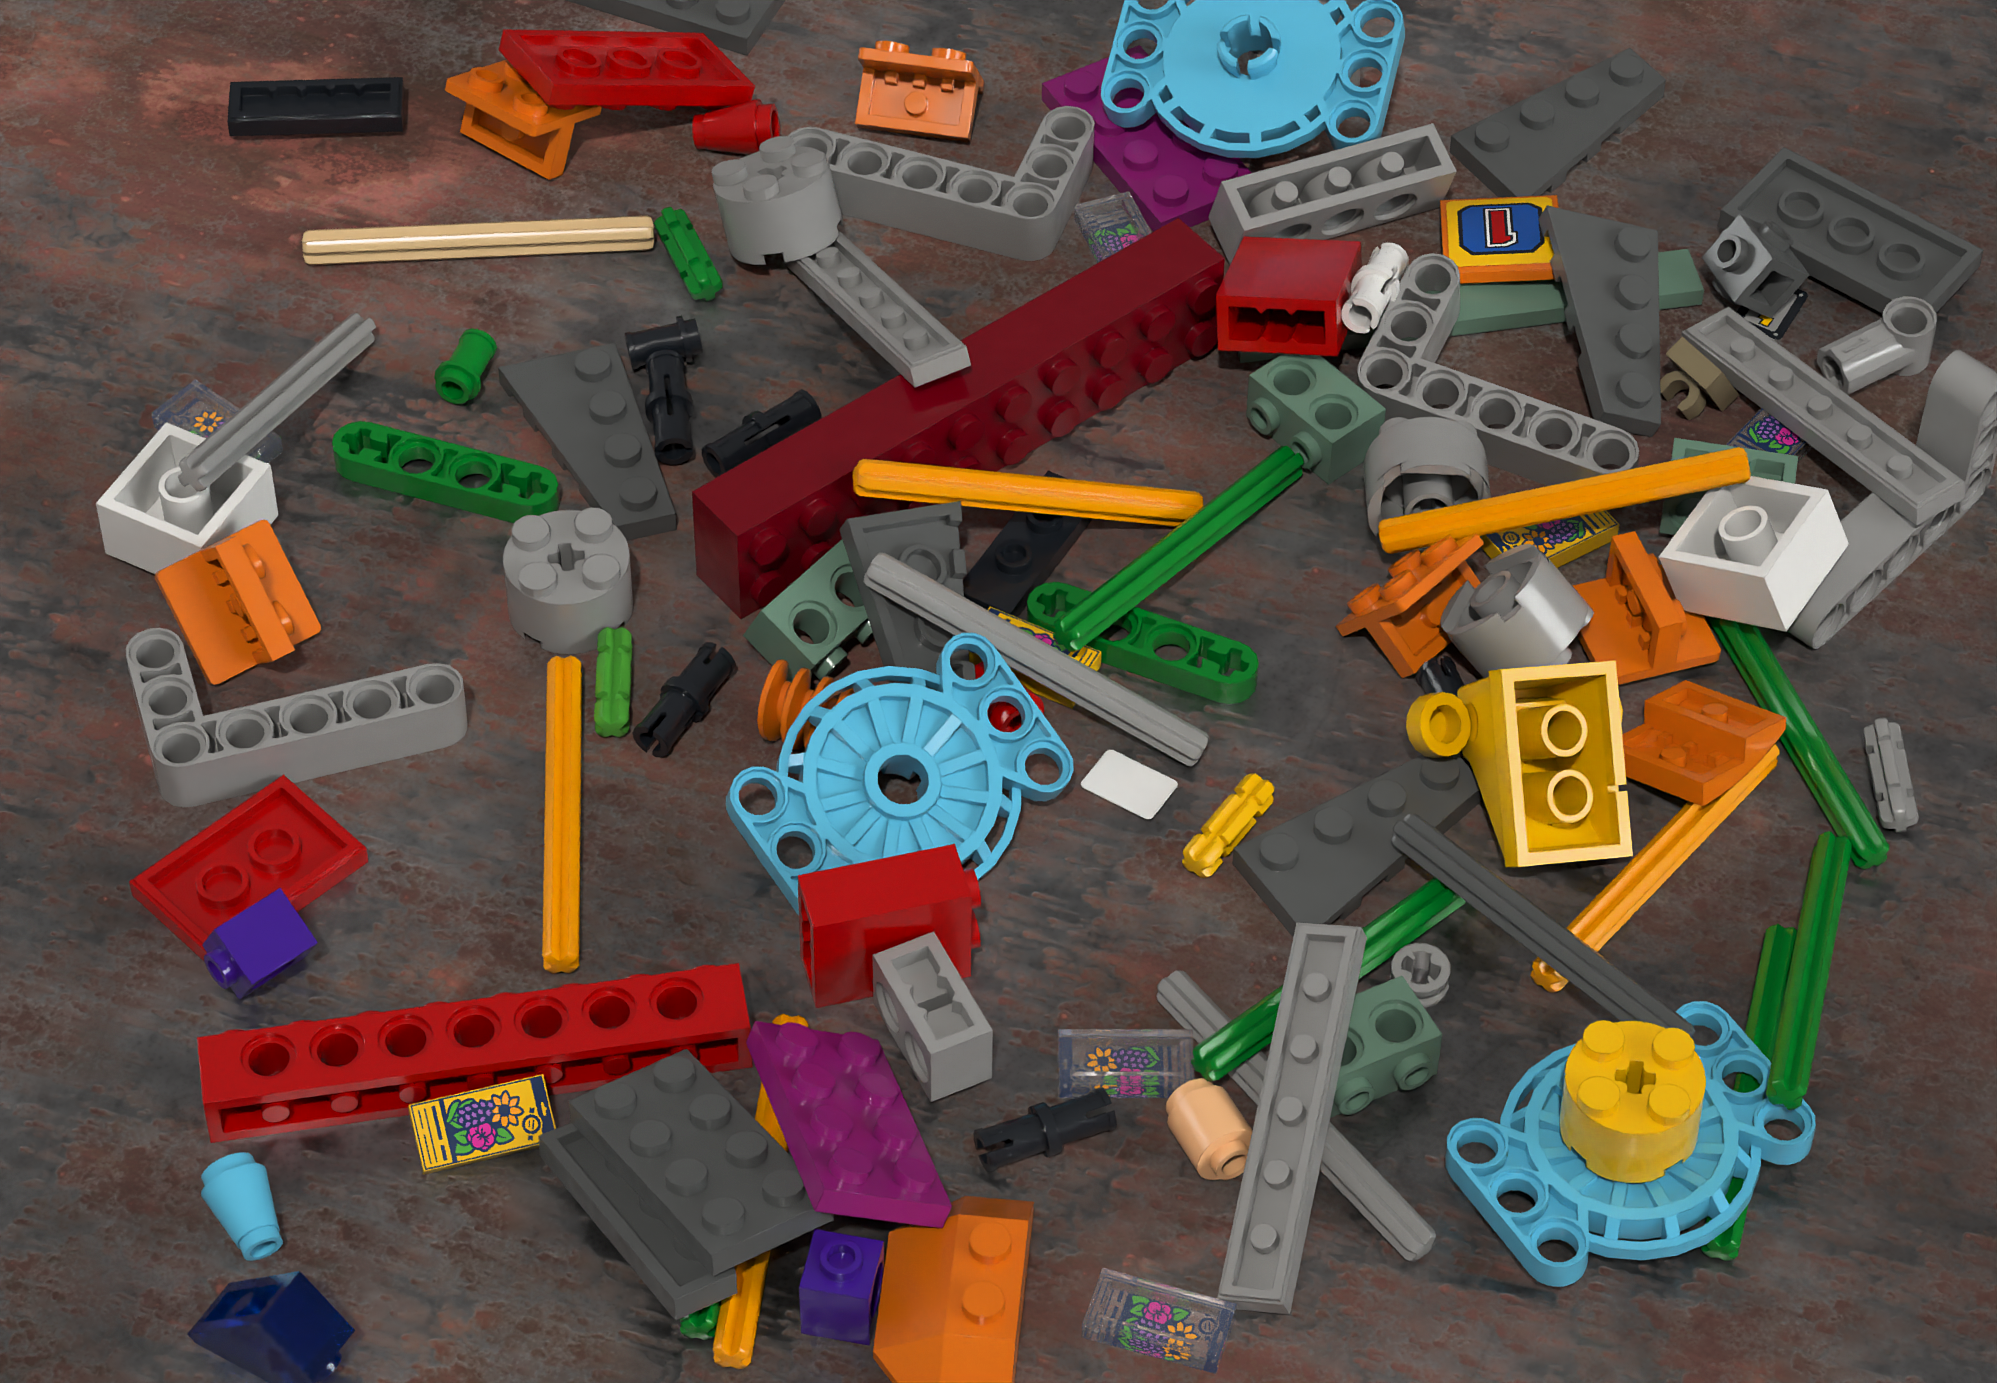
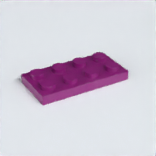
[1042,45,1251,232]
[746,1021,952,1228]

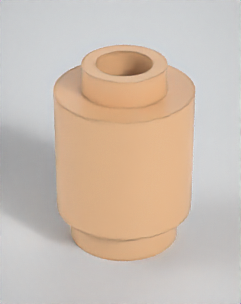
[1166,1078,1252,1180]

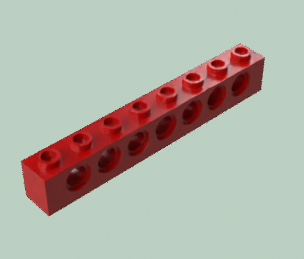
[197,963,753,1143]

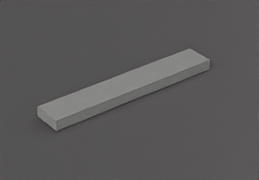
[782,230,971,387]
[1681,307,1965,525]
[1217,923,1367,1315]

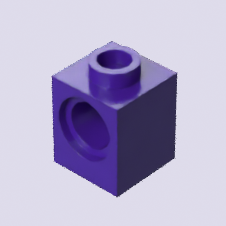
[202,888,318,1000]
[799,1229,884,1346]

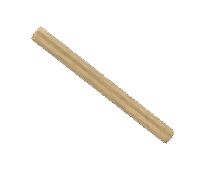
[302,215,654,265]

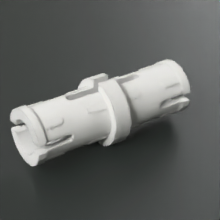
[1341,242,1409,334]

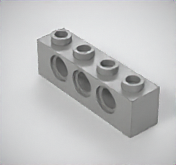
[1208,123,1457,264]

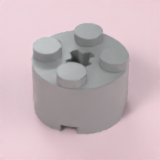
[711,136,843,265]
[1363,417,1491,556]
[503,507,633,654]
[1440,544,1594,678]

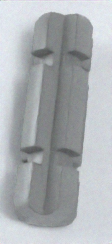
[1863,717,1919,833]

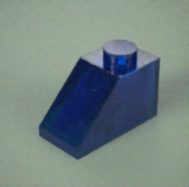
[187,1271,355,1383]

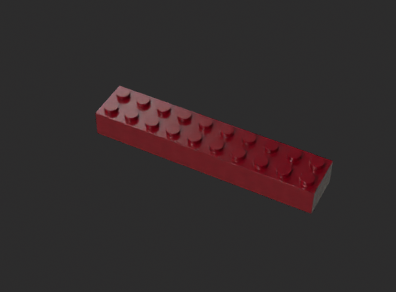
[692,218,1225,619]

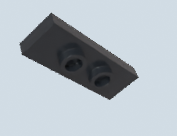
[227,77,405,136]
[963,470,1093,618]

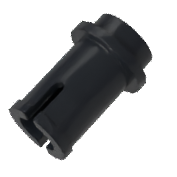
[624,315,703,370]

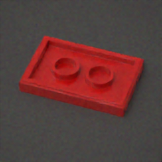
[129,774,369,961]

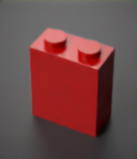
[1216,236,1362,356]
[798,844,981,1008]

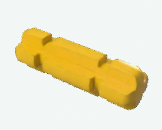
[1182,773,1275,878]

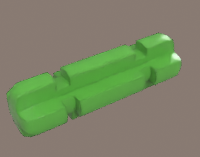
[594,627,632,738]

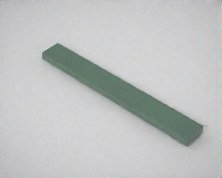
[1237,249,1704,363]

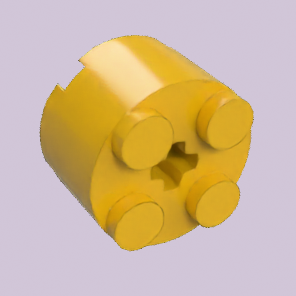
[1559,1020,1706,1183]

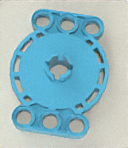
[1101,0,1405,158]
[726,633,1074,916]
[1445,1001,1816,1287]

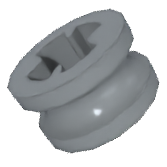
[1389,943,1450,1008]

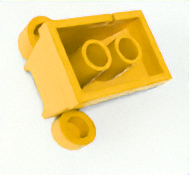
[1406,661,1633,867]

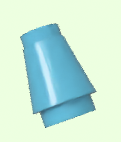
[201,1152,283,1261]

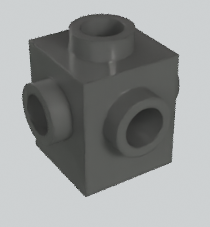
[1701,214,1810,318]

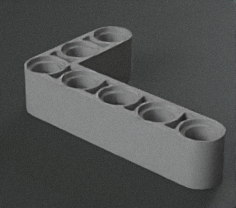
[788,106,1095,261]
[1357,253,1639,486]
[1787,350,1997,649]
[126,628,468,808]

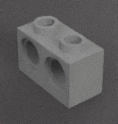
[873,932,993,1102]

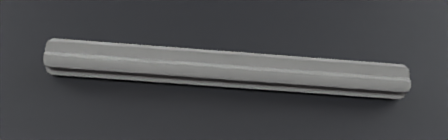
[178,313,376,491]
[863,552,1209,766]
[1156,970,1436,1262]

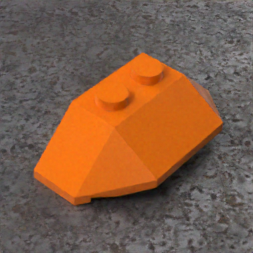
[873,1196,1034,1383]

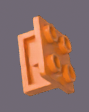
[855,41,985,142]
[445,59,602,180]
[155,520,321,685]
[1572,531,1721,685]
[1335,533,1484,678]

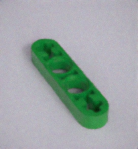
[332,421,560,523]
[1027,582,1259,704]

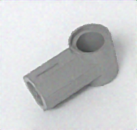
[1817,296,1937,395]

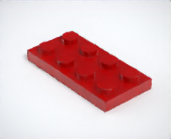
[498,29,755,111]

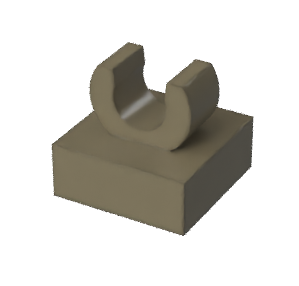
[1660,336,1739,420]

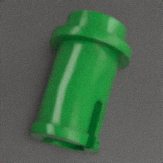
[434,328,497,404]

